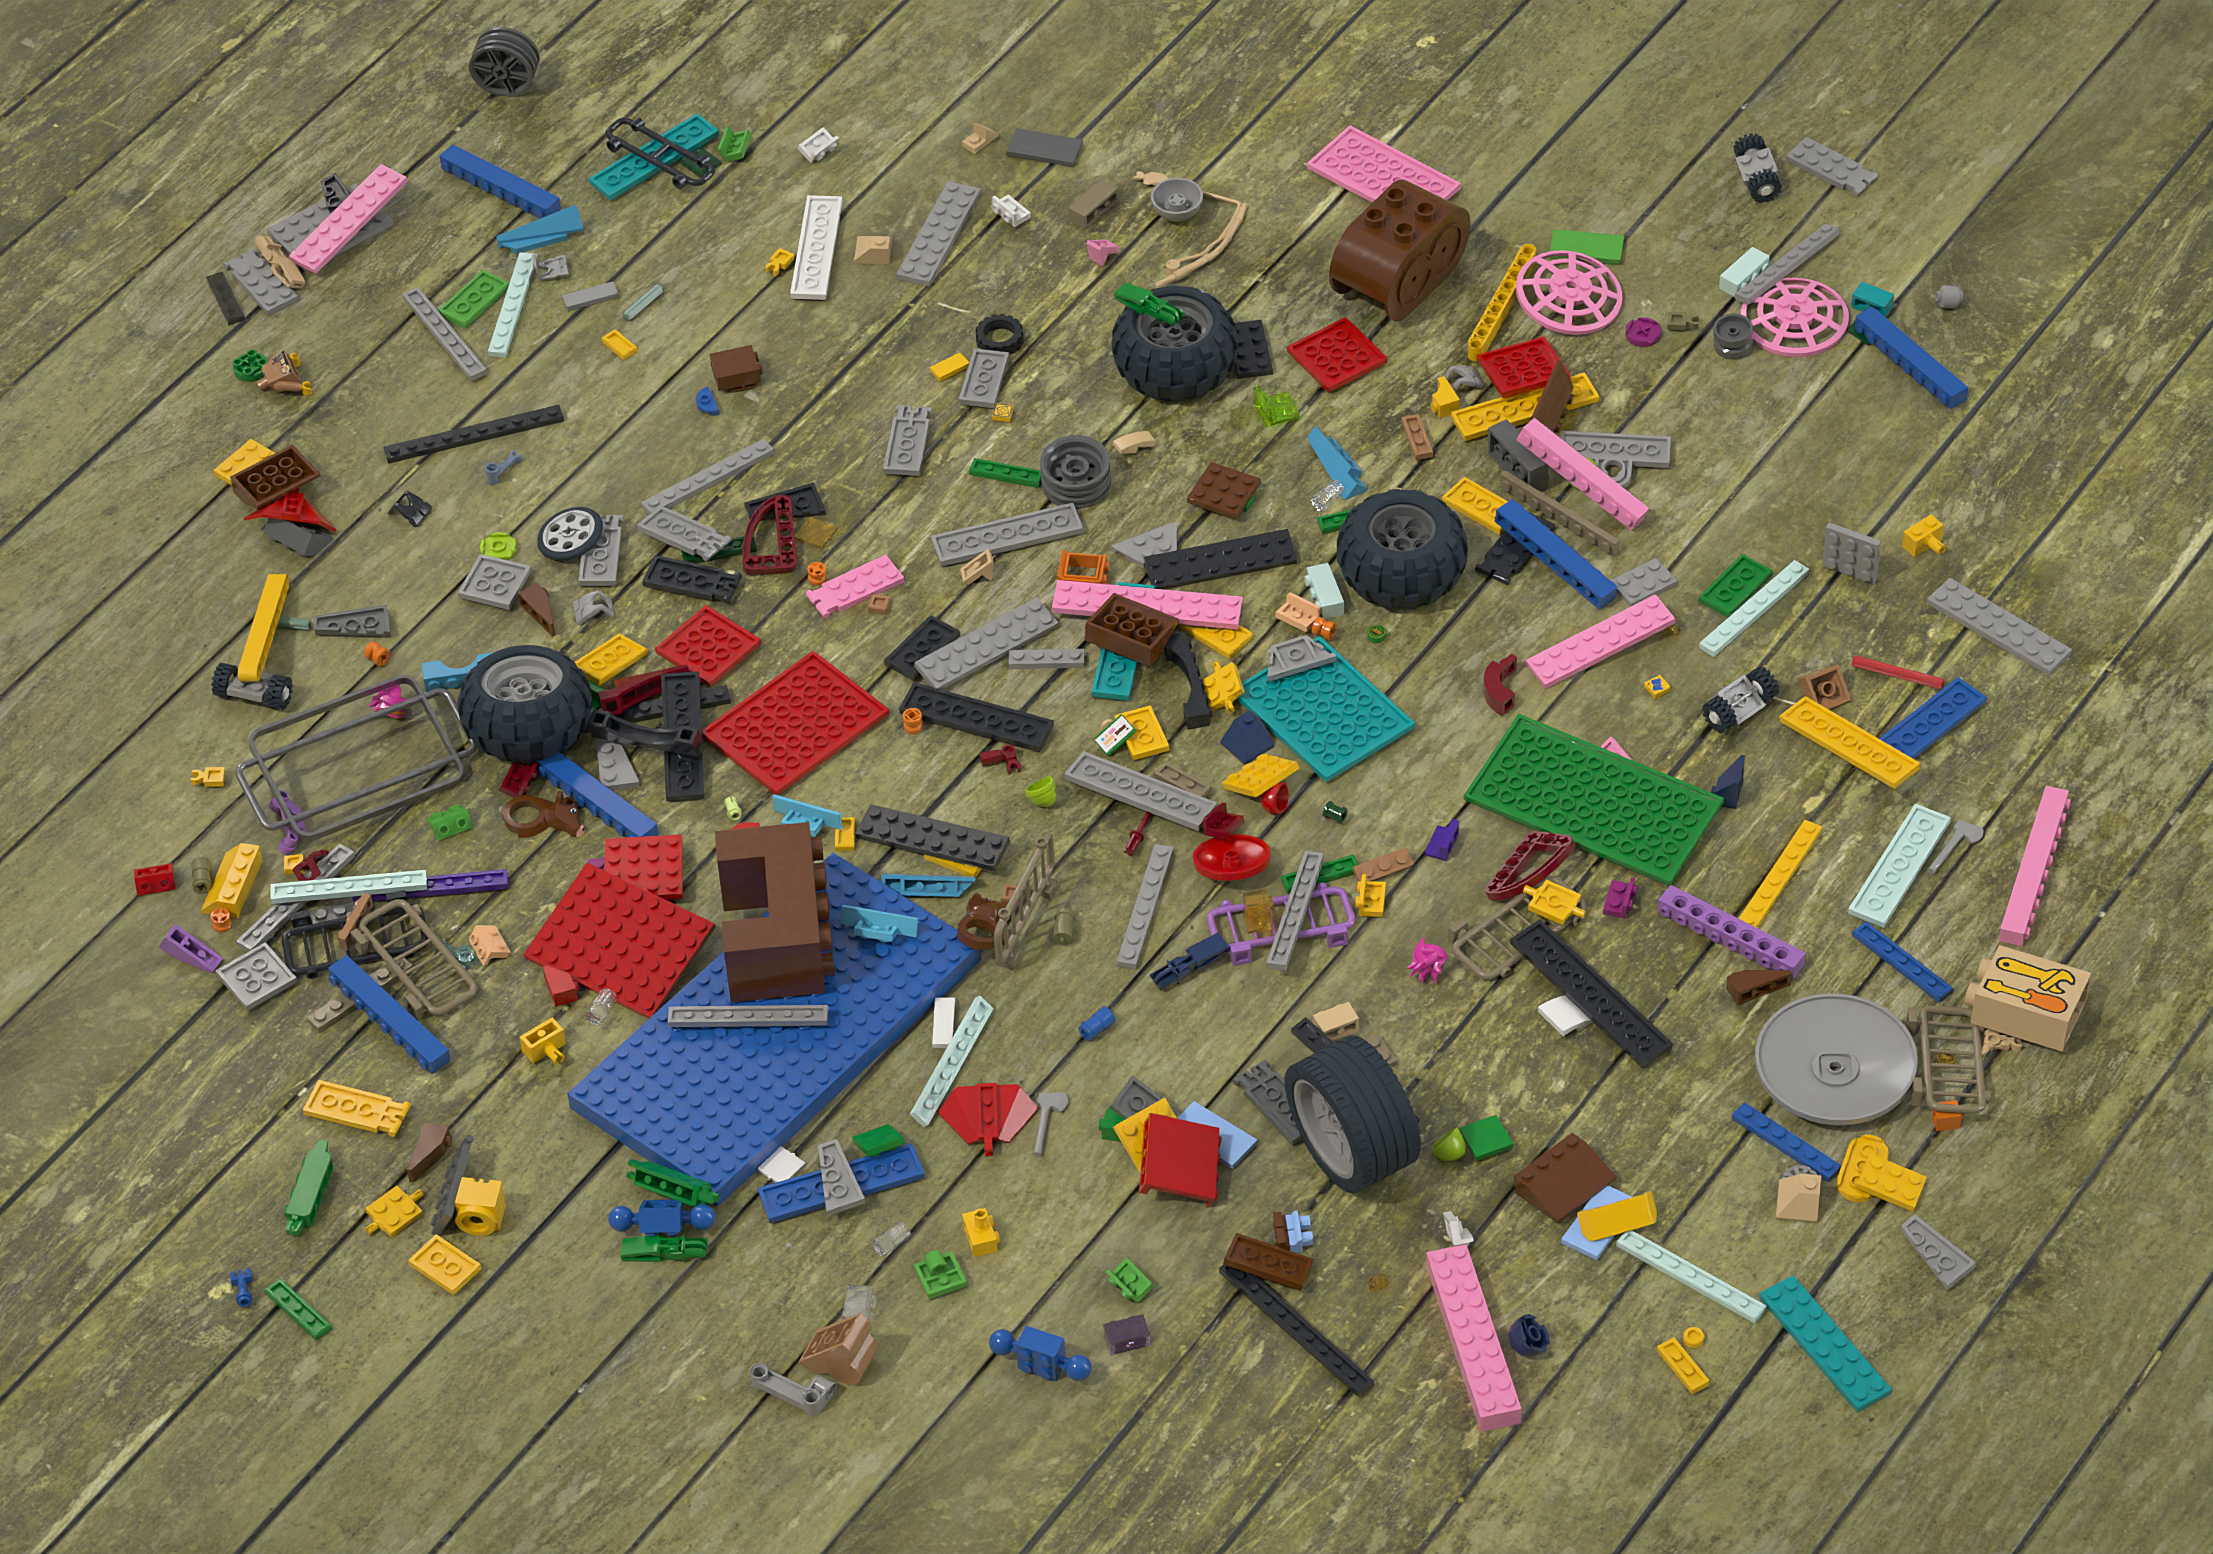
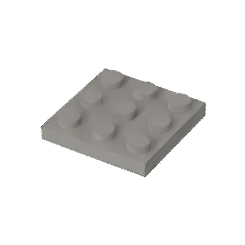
[1823,522,1881,584]
[458,554,531,610]
[216,942,297,1011]

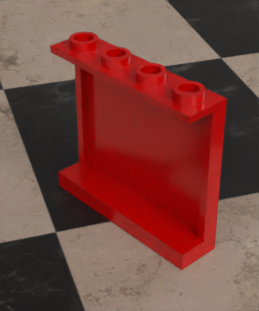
[1139,1113,1222,1208]

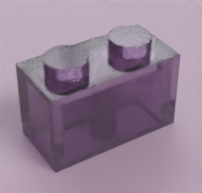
[1103,1314,1151,1356]

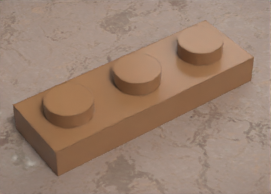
[1401,414,1433,460]
[1352,847,1414,881]
[337,893,373,951]

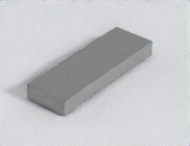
[562,282,619,311]

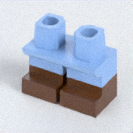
[1273,1211,1313,1253]

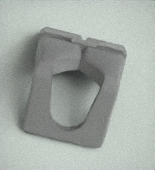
[532,252,569,281]
[1444,365,1485,392]
[573,590,615,625]

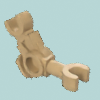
[1972,1029,2022,1063]

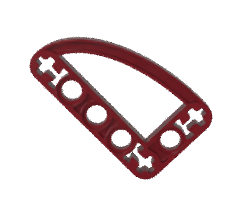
[742,495,796,575]
[1485,831,1575,901]

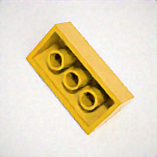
[201,843,263,919]

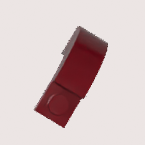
[1483,654,1517,716]

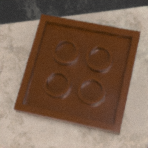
[1187,462,1261,519]

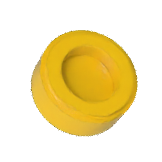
[1683,1327,1704,1348]

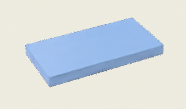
[1177,1101,1258,1169]
[1561,1186,1631,1260]

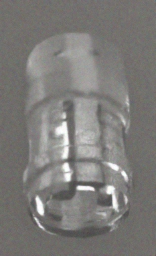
[1311,480,1344,512]
[585,988,617,1025]
[872,1221,911,1257]

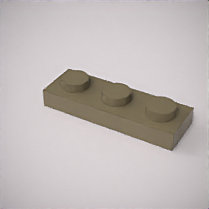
[1154,761,1212,798]

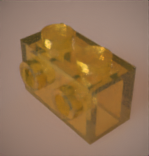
[1243,889,1274,934]

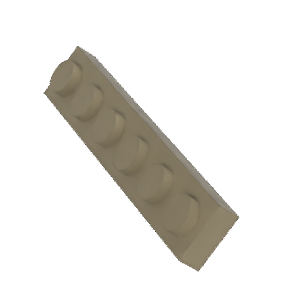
[307,954,413,1033]

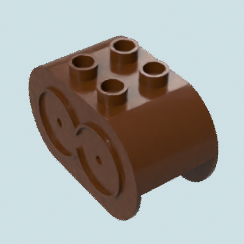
[1329,179,1471,322]

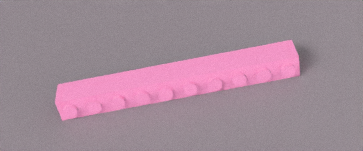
[1999,786,2071,946]

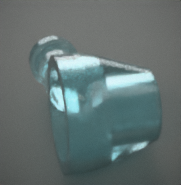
[443,941,476,967]

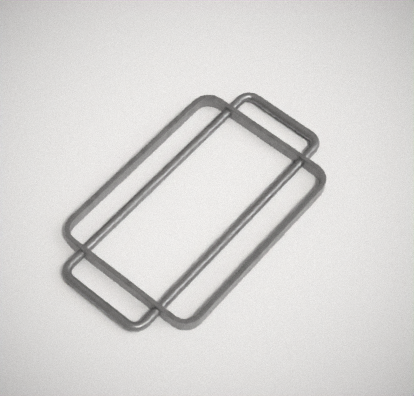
[235,674,477,842]

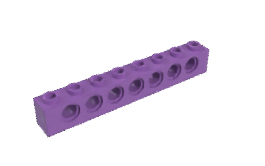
[1658,885,1806,980]

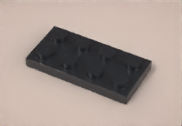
[1234,319,1273,379]
[884,615,960,681]

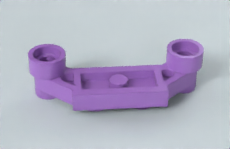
[268,790,306,855]

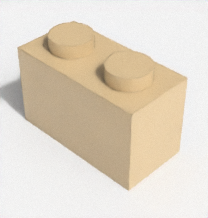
[1313,1002,1359,1041]

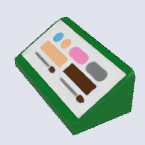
[1094,714,1137,756]

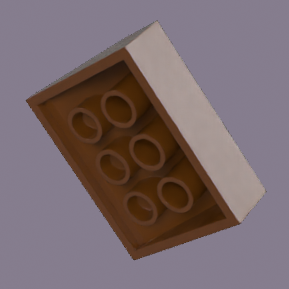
[1531,360,1575,434]
[230,445,321,509]
[1085,593,1179,666]
[1513,1133,1617,1224]

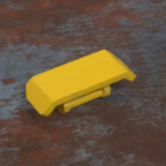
[1577,1191,1657,1241]

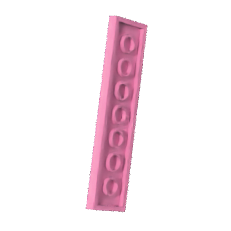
[289,164,408,274]
[1526,594,1676,689]

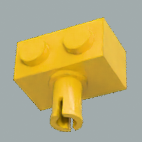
[1902,515,1947,557]
[520,1017,566,1065]
[962,1208,1000,1257]

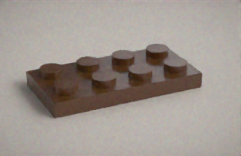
[1223,1233,1314,1291]

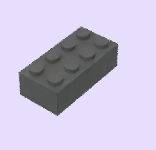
[1488,419,1549,492]

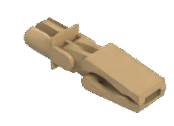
[254,236,305,289]

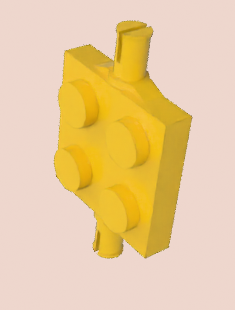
[1203,661,1245,713]
[1523,880,1586,925]
[364,1186,424,1238]

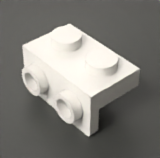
[797,127,839,163]
[991,195,1031,227]

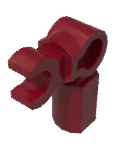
[979,744,1021,775]

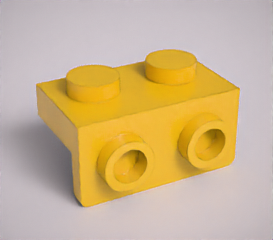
[1356,874,1386,917]

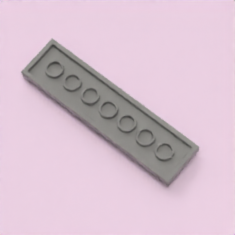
[896,181,981,287]
[931,503,1083,566]
[1927,578,2072,676]
[914,597,1059,690]
[1064,751,1217,831]

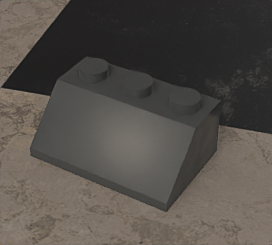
[263,518,333,557]

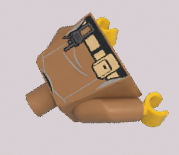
[257,350,312,396]

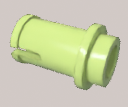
[724,797,742,821]

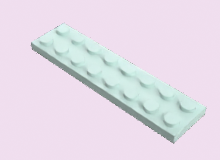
[1848,804,1951,928]

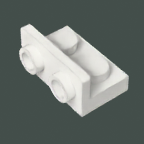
[1443,1211,1474,1246]

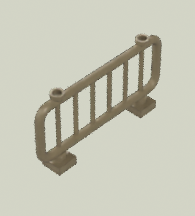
[994,833,1057,970]
[1448,866,1587,980]
[350,899,478,1021]
[1906,1005,1991,1114]

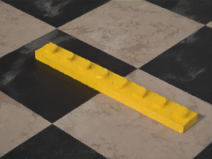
[1739,820,1822,928]

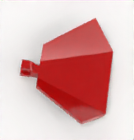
[244,487,336,532]
[938,1083,1038,1157]

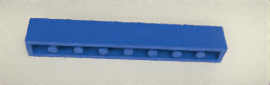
[439,144,561,219]
[1855,307,1968,410]
[1494,499,1617,610]
[536,752,659,838]
[328,955,450,1074]

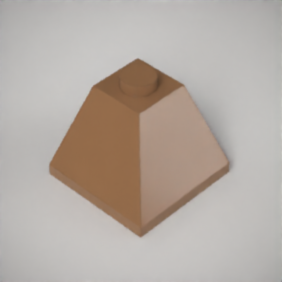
[1797,664,1851,709]

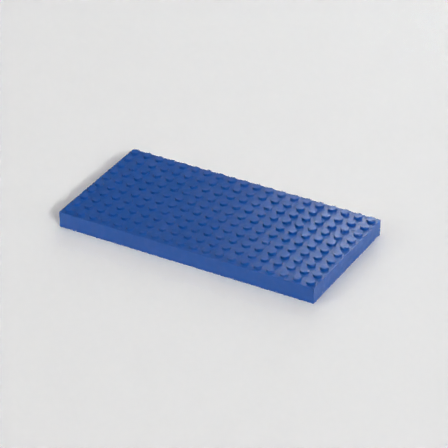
[567,852,981,1207]

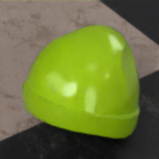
[1025,776,1057,807]
[1432,1127,1465,1161]

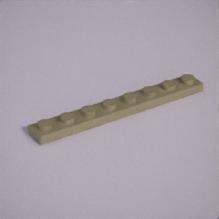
[1500,470,1620,557]

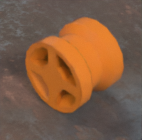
[807,562,827,585]
[210,908,232,933]

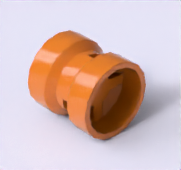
[1312,617,1337,640]
[364,641,390,666]
[903,708,923,735]

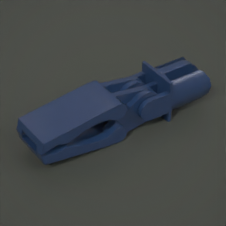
[1149,933,1230,991]

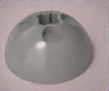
[1151,178,1203,222]

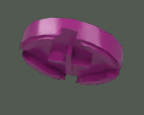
[1625,317,1661,347]

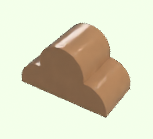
[798,1313,878,1385]

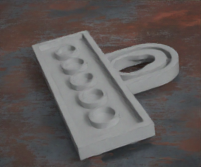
[1560,431,1671,489]

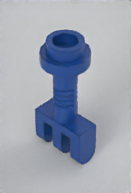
[230,1268,252,1307]

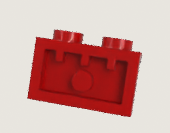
[134,863,176,895]

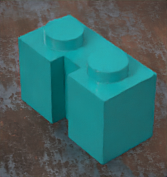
[1851,282,1894,317]

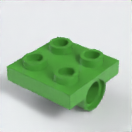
[914,1250,967,1299]

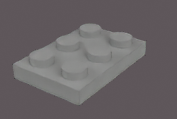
[1610,558,1677,607]

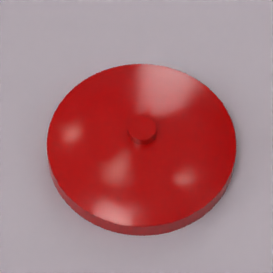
[1193,834,1271,881]

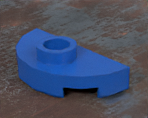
[696,387,719,415]

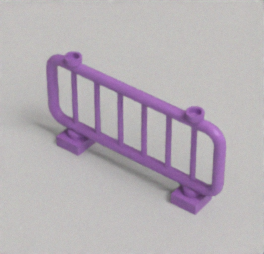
[1207,883,1355,966]

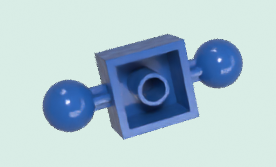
[608,1199,716,1236]
[989,1326,1092,1381]

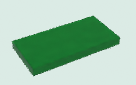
[1698,554,1773,618]

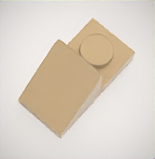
[962,123,999,154]
[960,549,994,585]

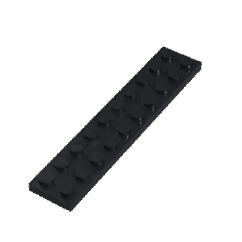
[1510,920,1673,1069]

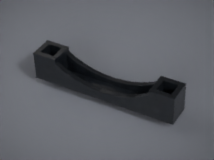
[1164,631,1213,730]
[587,709,703,757]

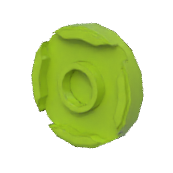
[480,532,517,561]

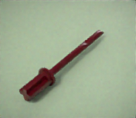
[1123,811,1152,856]

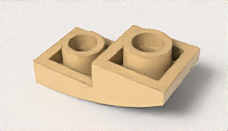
[1113,431,1156,455]

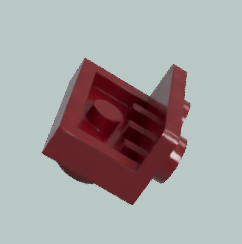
[499,762,538,798]
[1202,802,1244,840]

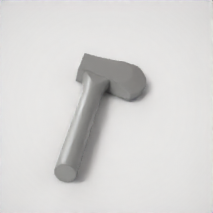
[1928,819,1983,874]
[1033,1092,1068,1157]

